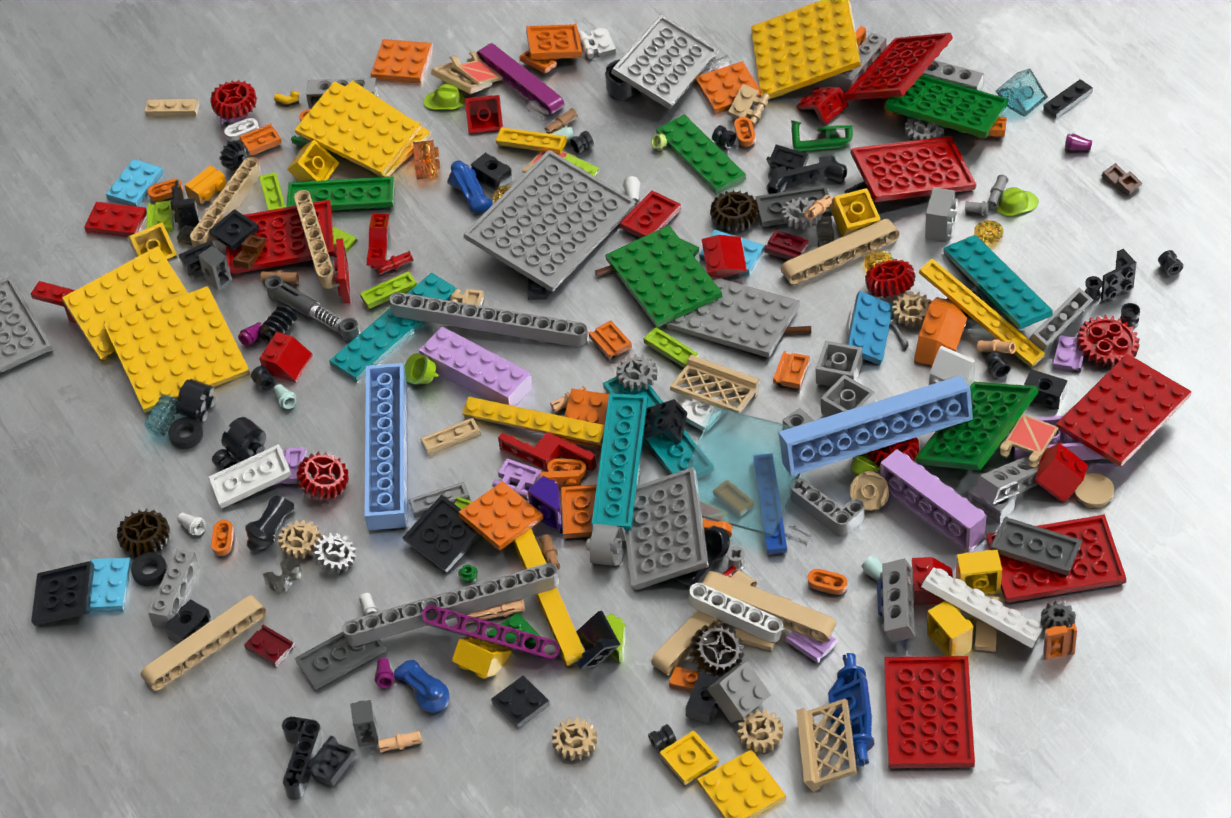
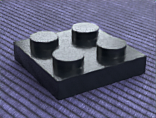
[208,209,260,251]
[491,675,550,729]

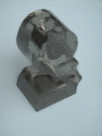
[816,216,834,247]
[263,557,302,595]

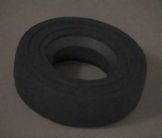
[168,417,203,449]
[131,552,167,586]

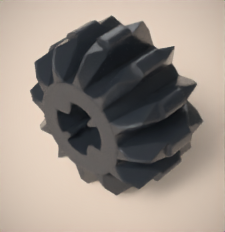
[219,140,249,171]

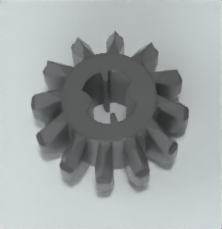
[1040,601,1076,629]

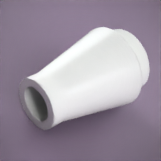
[623,176,641,204]
[177,513,206,535]

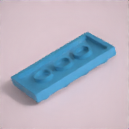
[846,291,893,365]

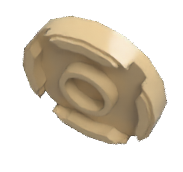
[850,471,890,511]
[1074,473,1114,508]

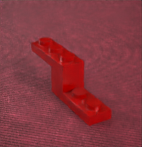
[366,213,390,269]
[30,281,76,323]
[498,432,597,472]

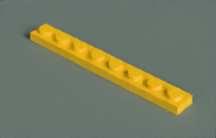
[919,259,1045,368]
[462,396,605,446]

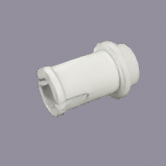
[359,593,378,616]

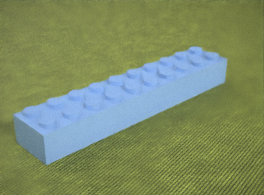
[365,363,407,530]
[779,376,973,476]

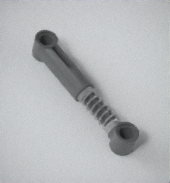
[265,275,360,344]

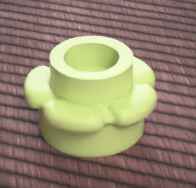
[651,133,667,151]

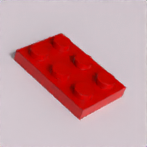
[620,190,681,238]
[84,202,147,237]
[333,238,351,304]

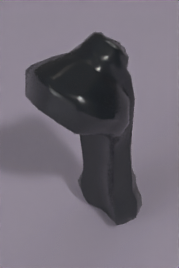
[245,496,294,552]
[675,526,730,586]

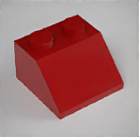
[465,95,503,133]
[701,235,747,278]
[259,332,313,383]
[1034,443,1088,503]
[911,557,953,605]

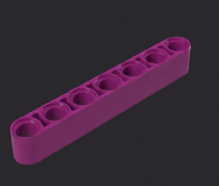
[476,43,565,116]
[422,605,559,660]

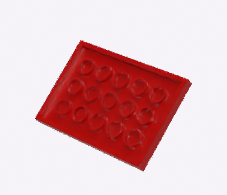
[844,32,953,101]
[850,136,977,202]
[226,200,335,274]
[1056,354,1192,467]
[986,514,1127,603]
[884,656,975,768]

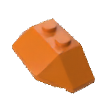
[914,297,967,367]

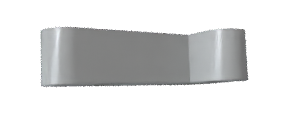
[790,478,865,536]

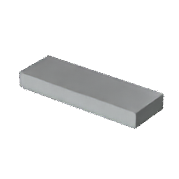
[408,482,470,518]

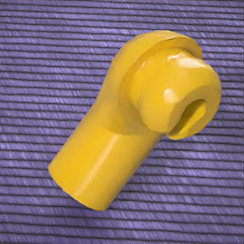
[274,90,300,105]

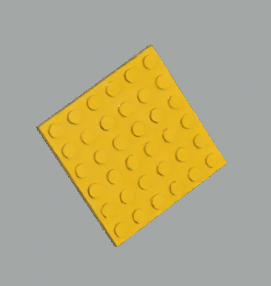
[751,0,861,100]
[104,286,250,413]

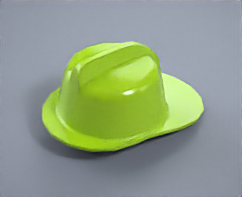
[424,84,465,110]
[997,187,1039,216]
[404,353,439,385]
[850,453,880,477]

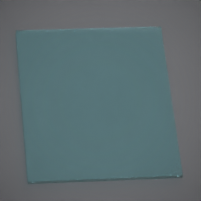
[686,407,800,536]

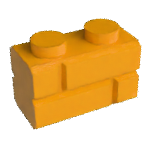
[185,165,227,205]

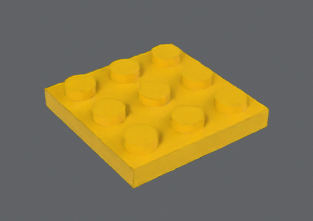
[697,749,786,818]

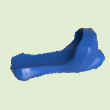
[447,160,493,214]
[394,660,450,713]

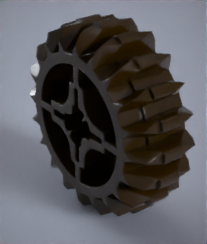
[710,190,759,233]
[117,508,170,557]
[689,623,745,678]

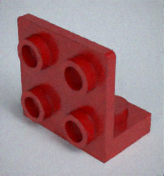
[796,86,849,124]

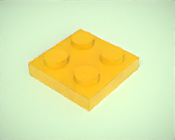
[660,730,719,785]

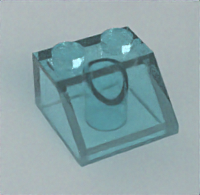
[996,68,1048,117]

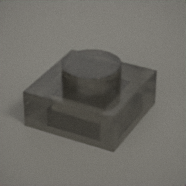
[177,225,195,246]

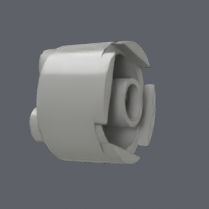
[586,524,626,566]

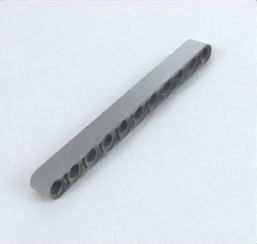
[389,293,588,347]
[342,563,559,647]

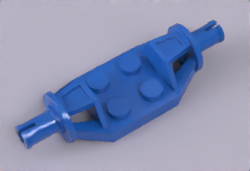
[828,653,875,766]

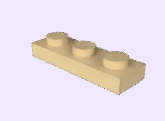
[145,99,199,116]

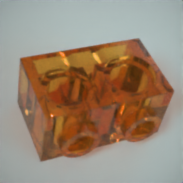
[413,140,440,179]

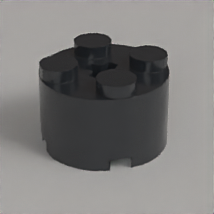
[605,60,640,101]
[176,378,216,422]
[221,417,266,462]

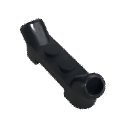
[766,155,848,194]

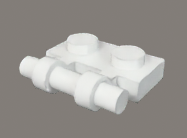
[579,27,616,59]

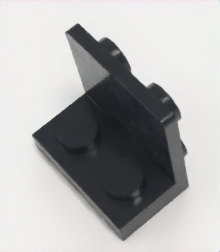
[171,180,200,230]
[1101,248,1137,302]
[643,399,688,444]
[576,611,621,669]

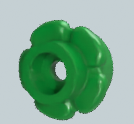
[458,565,478,583]

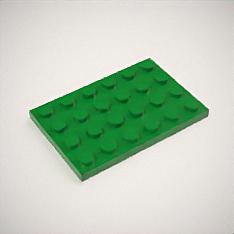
[885,74,1009,138]
[605,225,723,328]
[915,381,1039,471]

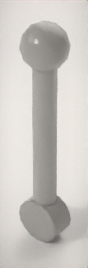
[890,319,909,348]

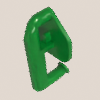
[791,120,853,152]

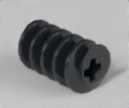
[258,305,297,344]

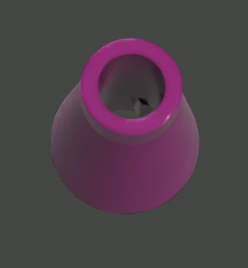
[1065,133,1092,151]
[238,322,263,346]
[374,658,395,688]

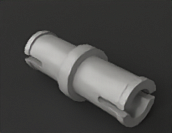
[987,175,1009,209]

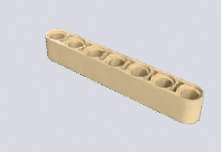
[190,157,261,248]
[294,190,336,289]
[780,219,900,285]
[651,570,757,676]
[701,571,837,642]
[141,595,266,691]

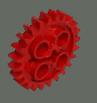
[1077,315,1140,368]

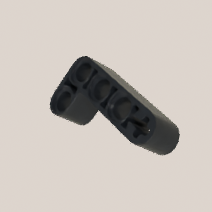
[282,717,323,800]

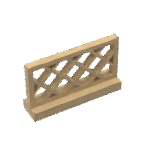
[670,355,760,416]
[796,699,857,792]

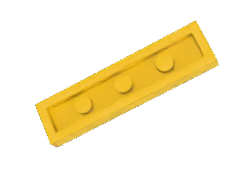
[495,127,567,154]

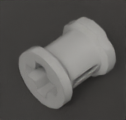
[727,546,745,572]

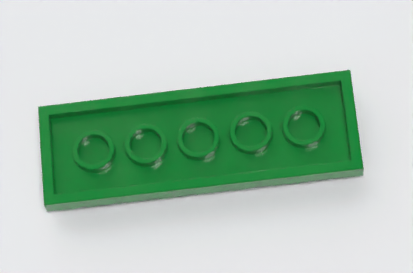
[656,114,746,194]
[286,177,395,210]

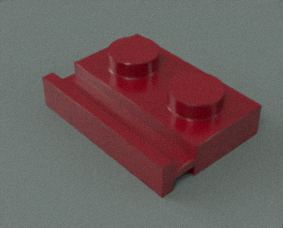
[764,229,809,260]
[244,625,295,667]

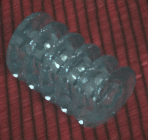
[144,395,180,438]

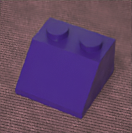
[527,476,563,534]

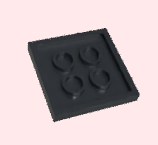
[402,494,481,573]
[31,561,95,626]

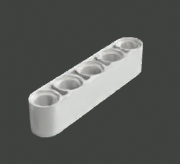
[688,583,783,643]

